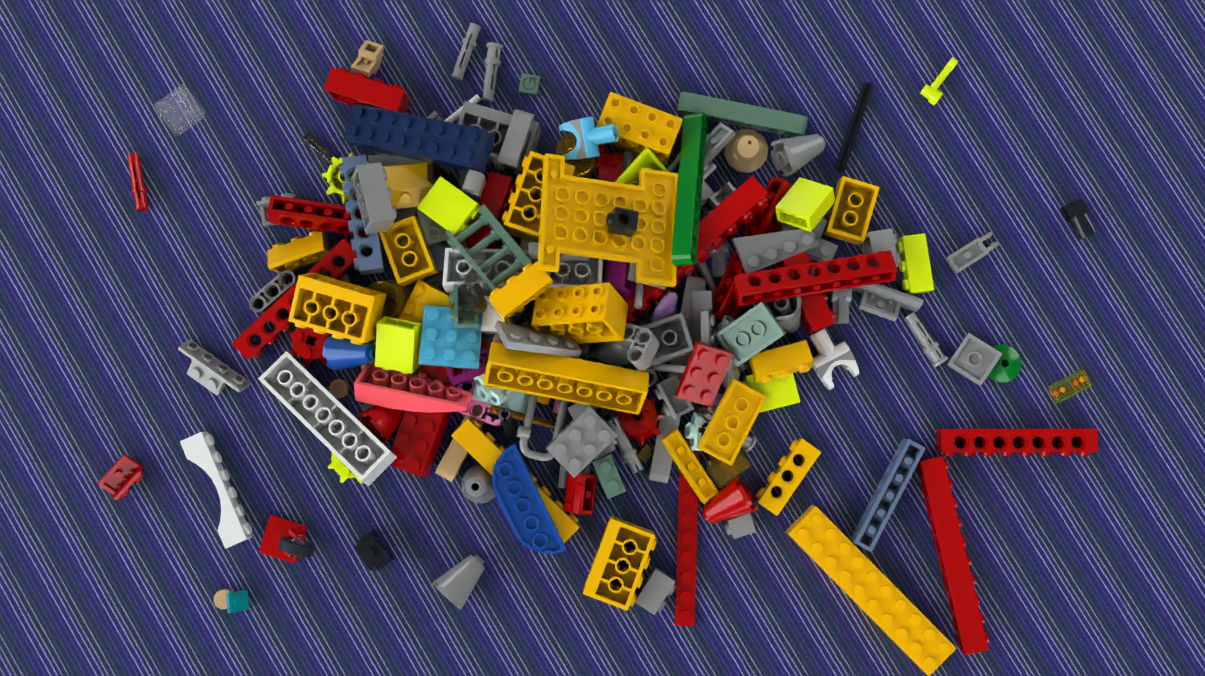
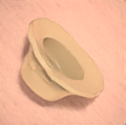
[724,129,768,173]

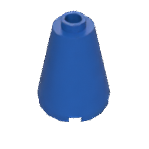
[323,336,376,371]

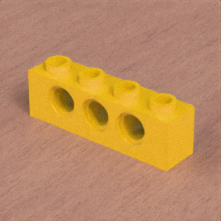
[756,438,821,516]

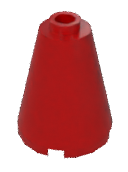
[357,405,405,444]
[702,476,758,524]

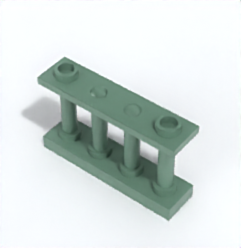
[446,204,532,294]

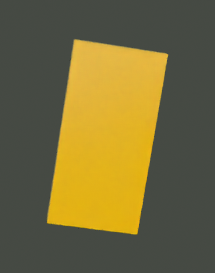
[697,378,767,466]

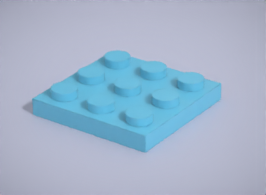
[418,305,483,369]

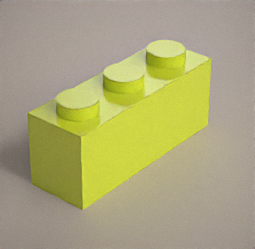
[896,233,934,295]

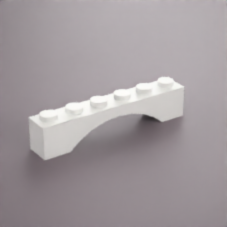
[180,432,252,549]

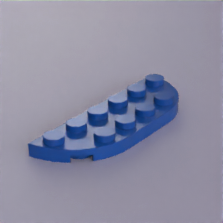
[492,443,567,554]

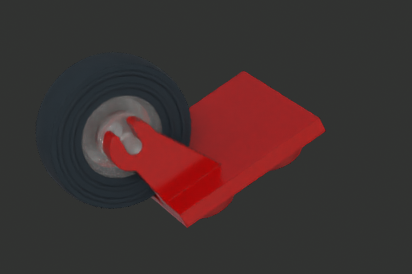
[259,515,315,564]

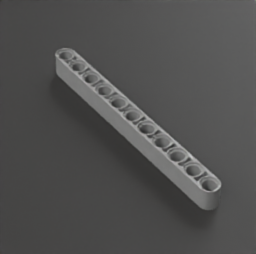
[648,275,706,483]

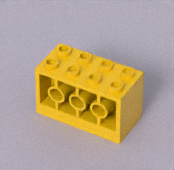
[596,92,683,165]
[502,151,575,242]
[288,272,387,345]
[531,283,628,344]
[583,515,657,611]

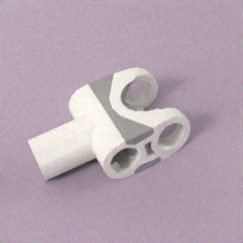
[810,329,859,390]

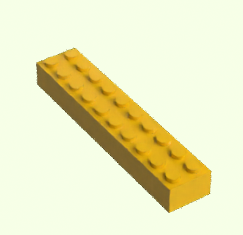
[785,505,957,676]

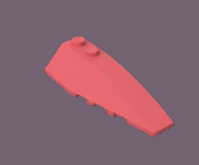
[354,362,474,412]

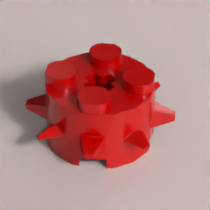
[289,327,332,367]
[613,397,666,445]

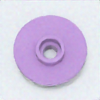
[652,292,678,323]

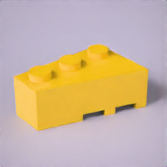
[488,261,553,323]

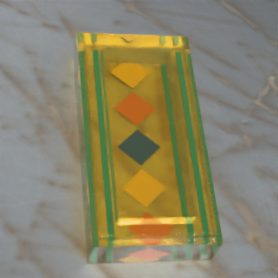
[1047,369,1092,404]

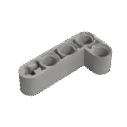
[611,323,659,371]

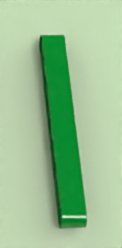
[671,112,707,266]

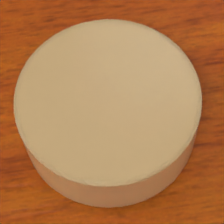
[329,379,350,399]
[214,589,232,609]

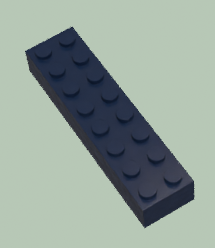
[343,103,495,174]

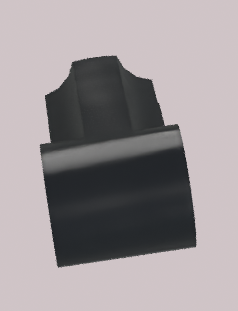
[1060,199,1096,240]

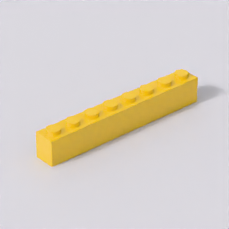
[451,417,580,543]

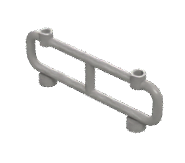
[516,343,589,461]

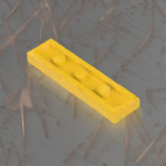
[660,429,719,504]

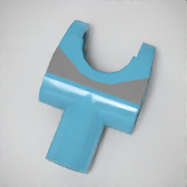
[559,117,619,160]

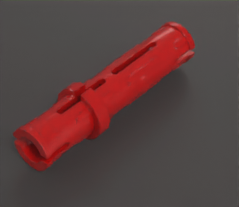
[127,153,149,211]

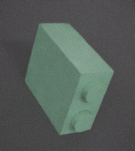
[592,453,626,499]

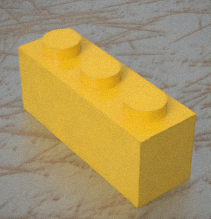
[749,340,814,383]

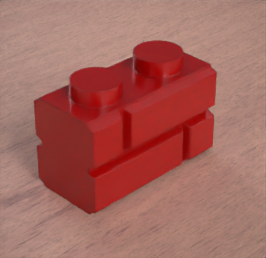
[564,473,597,515]

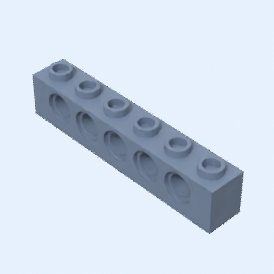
[339,155,384,275]
[850,438,926,552]

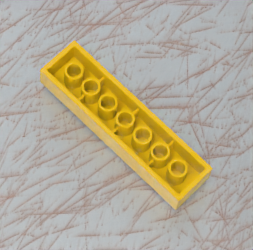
[483,342,649,415]

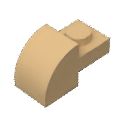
[351,40,384,79]

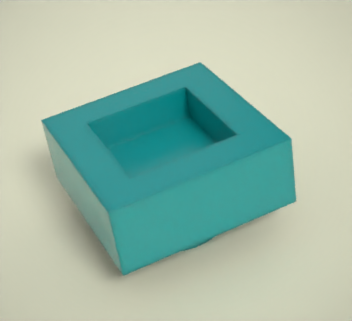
[226,589,249,613]

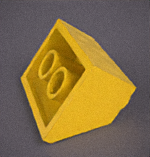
[382,162,433,209]
[267,230,332,274]
[398,279,454,333]

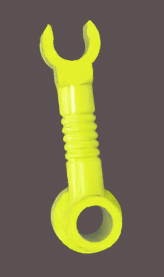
[920,57,959,106]

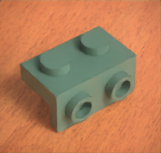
[450,284,478,328]

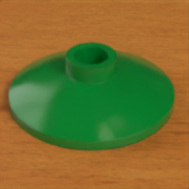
[988,344,1021,383]

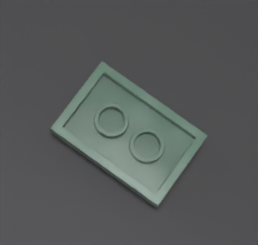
[715,301,786,367]

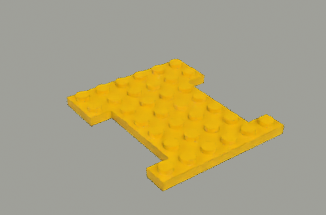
[537,153,679,287]

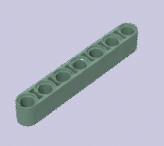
[676,92,808,137]

